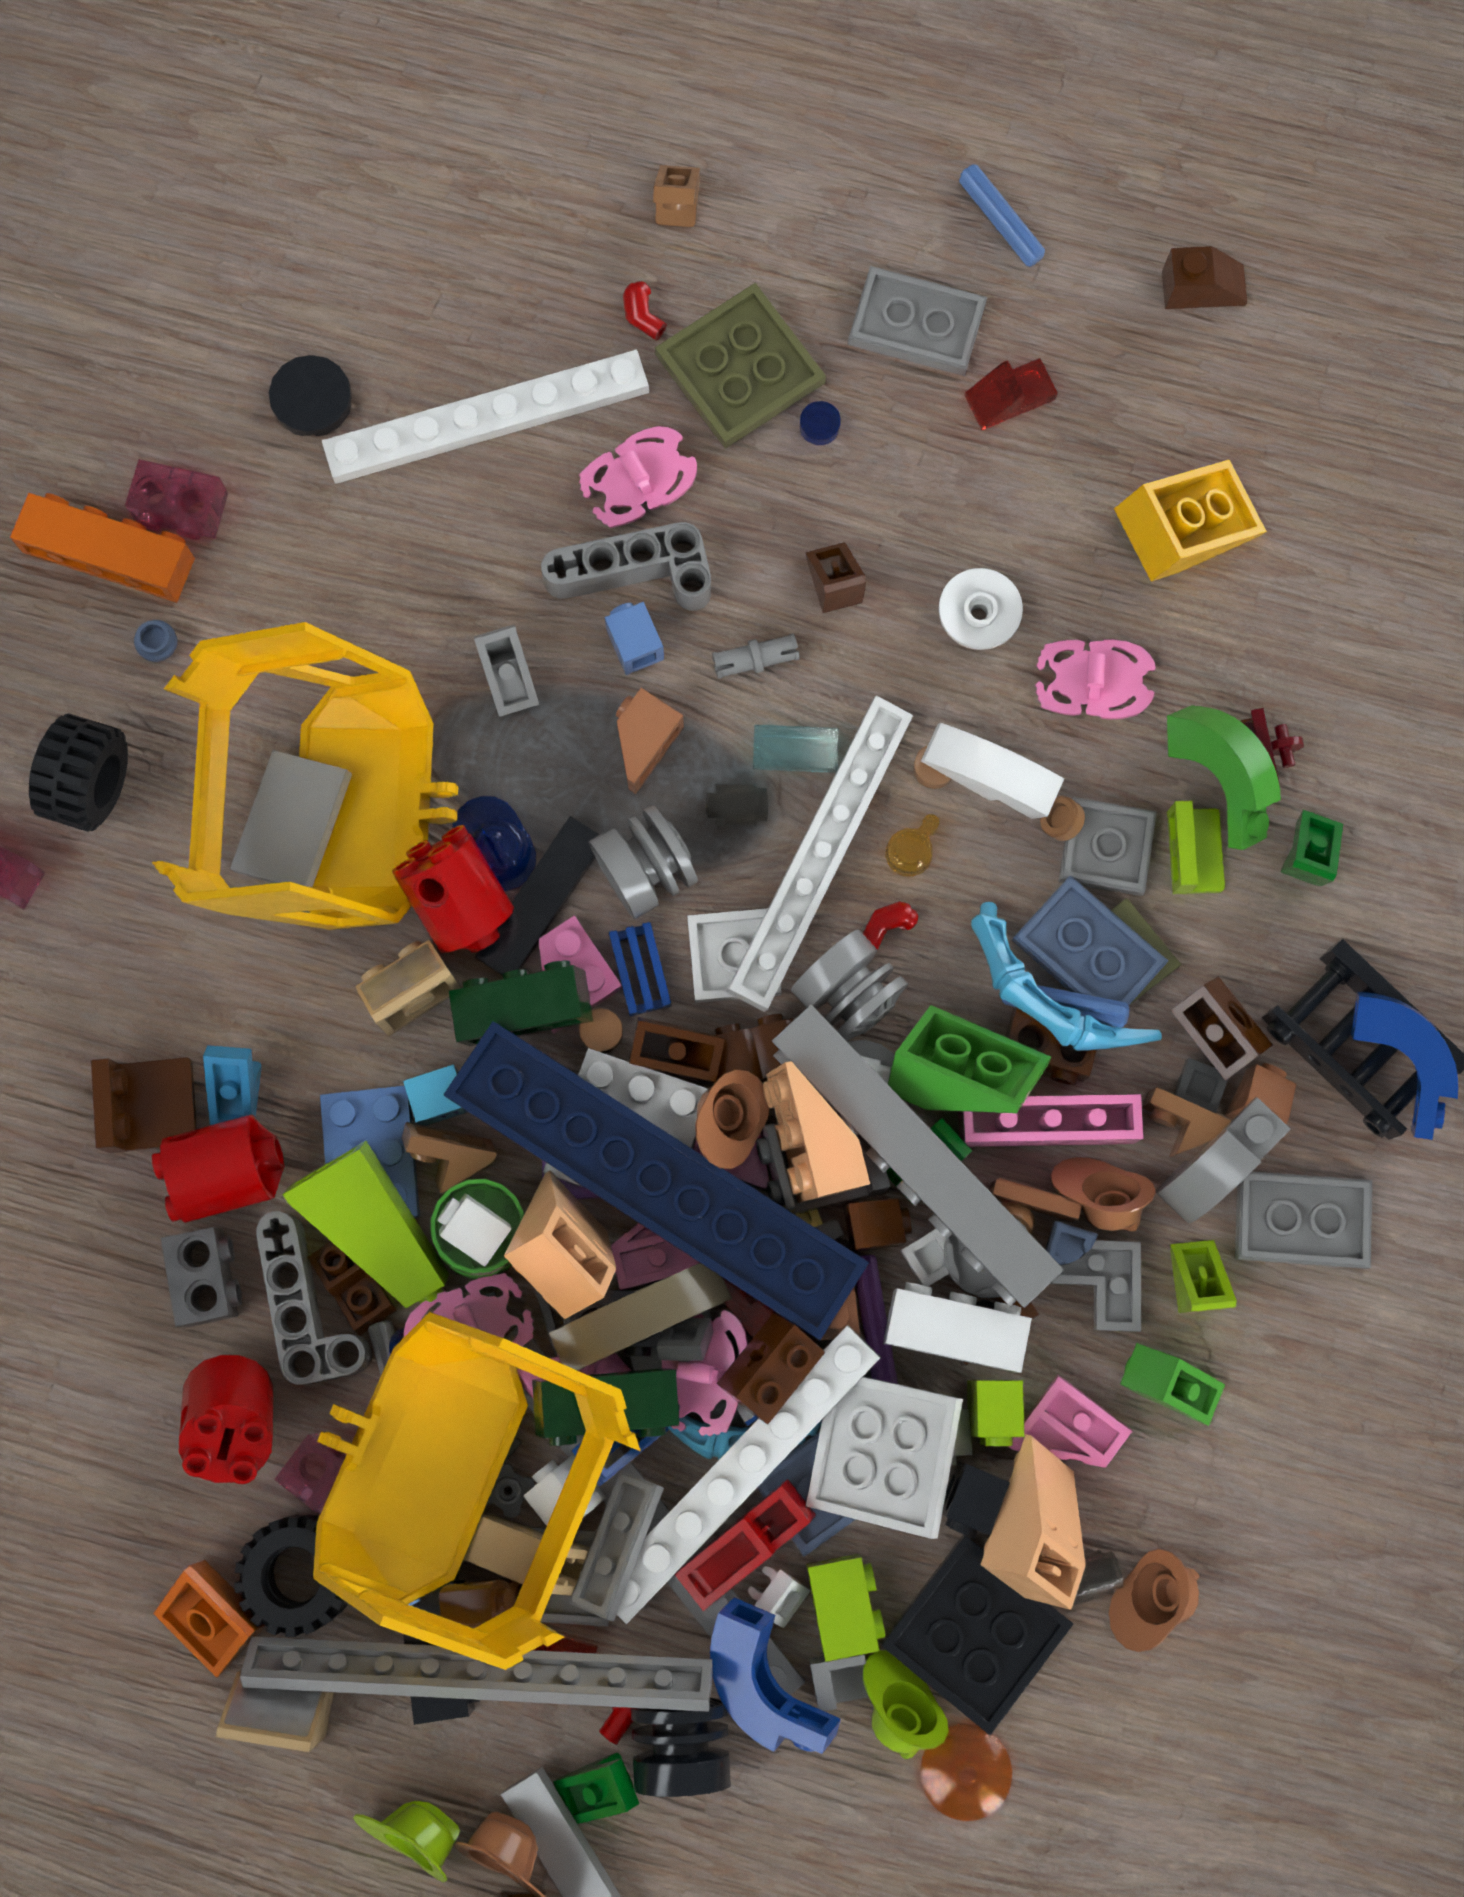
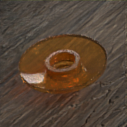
[920,1724,1012,1821]

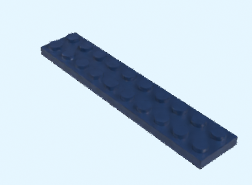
[443,1021,869,1341]

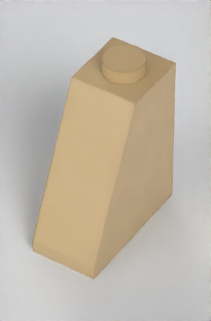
[463,1514,590,1596]

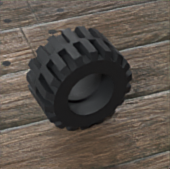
[29,713,128,832]
[234,1514,347,1637]

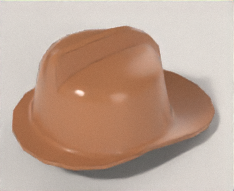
[695,1070,769,1169]
[1051,1157,1156,1232]
[1109,1549,1200,1652]
[454,1812,546,1897]

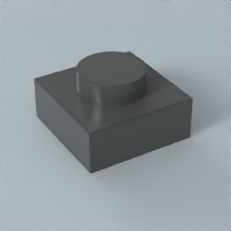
[1173,1058,1229,1113]
[656,1318,713,1362]

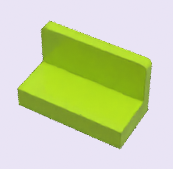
[1167,801,1225,894]

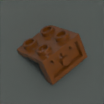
[91,1057,197,1153]

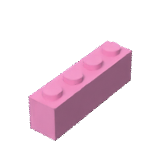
[958,1094,1143,1147]

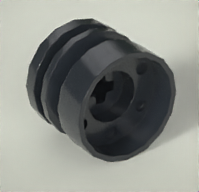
[631,1697,731,1797]

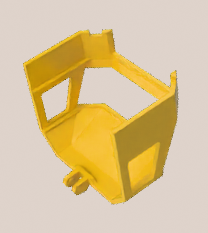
[152,622,458,930]
[313,1312,640,1670]

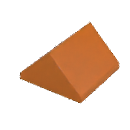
[153,1560,266,1678]

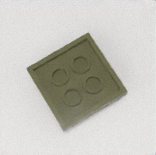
[655,283,826,449]

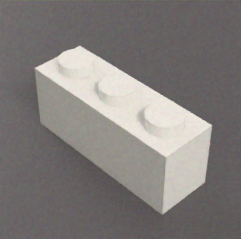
[883,1282,1032,1373]

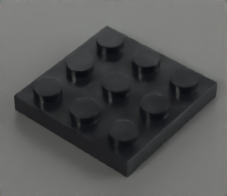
[880,1534,1073,1736]

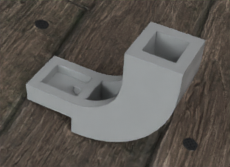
[1156,1097,1291,1223]

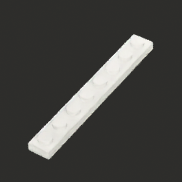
[322,350,649,484]
[726,695,913,1012]
[617,1325,881,1624]

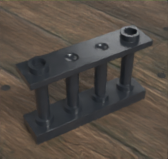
[1262,939,1464,1140]

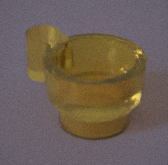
[885,814,939,877]

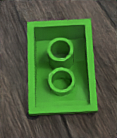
[888,1005,1051,1113]

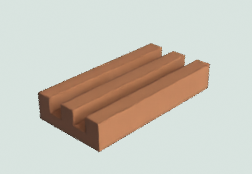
[989,1178,1082,1222]

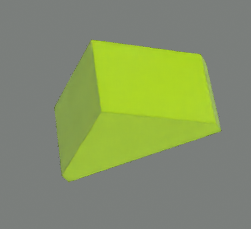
[1170,1240,1237,1313]

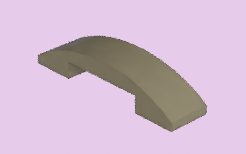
[548,1263,732,1371]

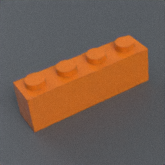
[10,493,195,603]

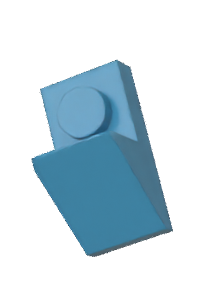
[203,1045,262,1125]

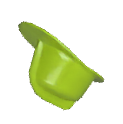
[863,1650,949,1760]
[353,1801,460,1883]

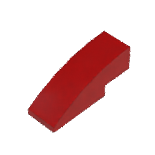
[674,1478,816,1611]

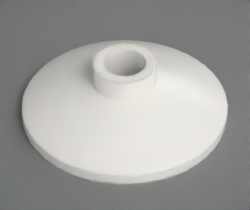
[939,568,1023,650]

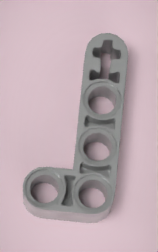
[541,522,711,611]
[256,1211,372,1385]

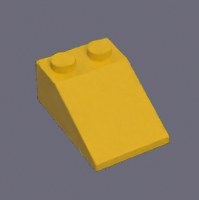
[1114,460,1267,582]

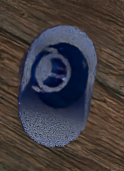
[452,796,536,891]

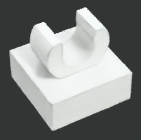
[900,1229,949,1286]
[748,1566,810,1628]

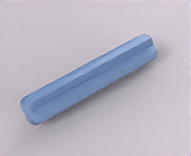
[959,164,1045,267]
[1002,985,1129,1028]

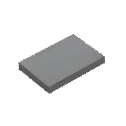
[848,266,987,376]
[230,750,352,887]
[1235,1172,1372,1269]

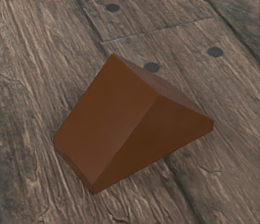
[805,542,866,613]

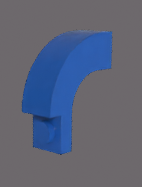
[1351,992,1458,1140]
[710,1597,841,1754]

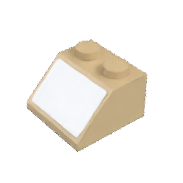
[355,940,461,1036]
[216,1669,334,1752]

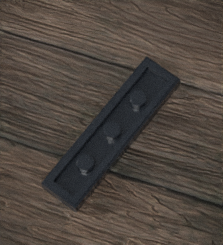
[475,816,600,976]

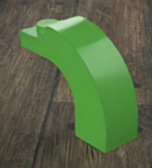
[1167,705,1281,850]

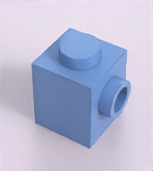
[604,601,664,675]

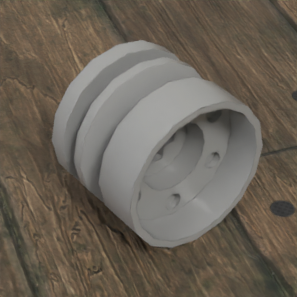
[588,804,698,919]
[791,929,908,1042]

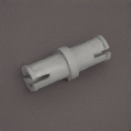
[712,633,800,679]

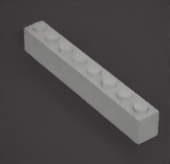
[772,1004,1064,1308]

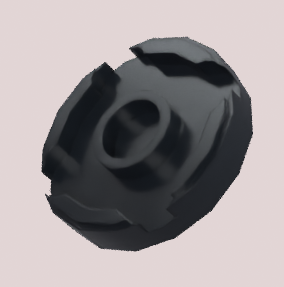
[268,355,352,437]

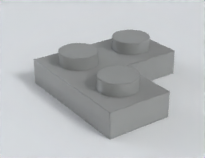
[1050,1240,1141,1332]

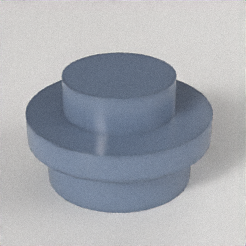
[134,620,177,662]

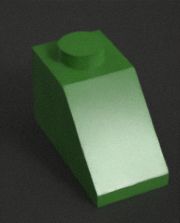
[1120,1343,1225,1426]

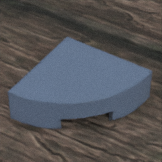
[1045,1221,1098,1266]

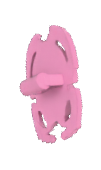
[579,426,697,529]
[1035,639,1156,720]
[404,1273,534,1347]
[662,1310,748,1437]

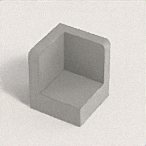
[809,1654,869,1711]

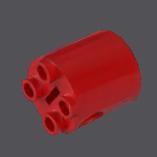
[392,825,514,953]
[152,1114,285,1223]
[178,1355,273,1484]

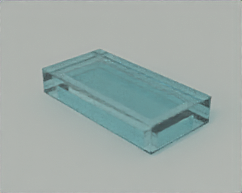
[753,725,839,773]

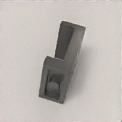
[756,1112,890,1215]

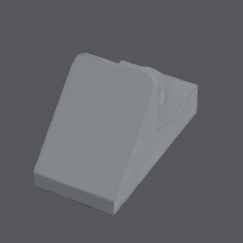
[474,624,539,717]

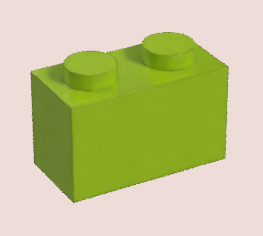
[967,1380,1025,1446]
[806,1554,885,1662]

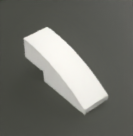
[921,723,1064,819]

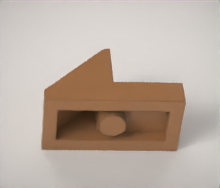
[653,165,700,227]
[1142,1087,1231,1157]
[401,1122,497,1193]

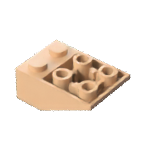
[763,1061,870,1203]
[504,1170,616,1319]
[980,1434,1086,1610]

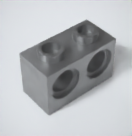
[161,1227,242,1328]

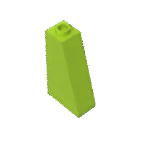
[282,1140,449,1308]

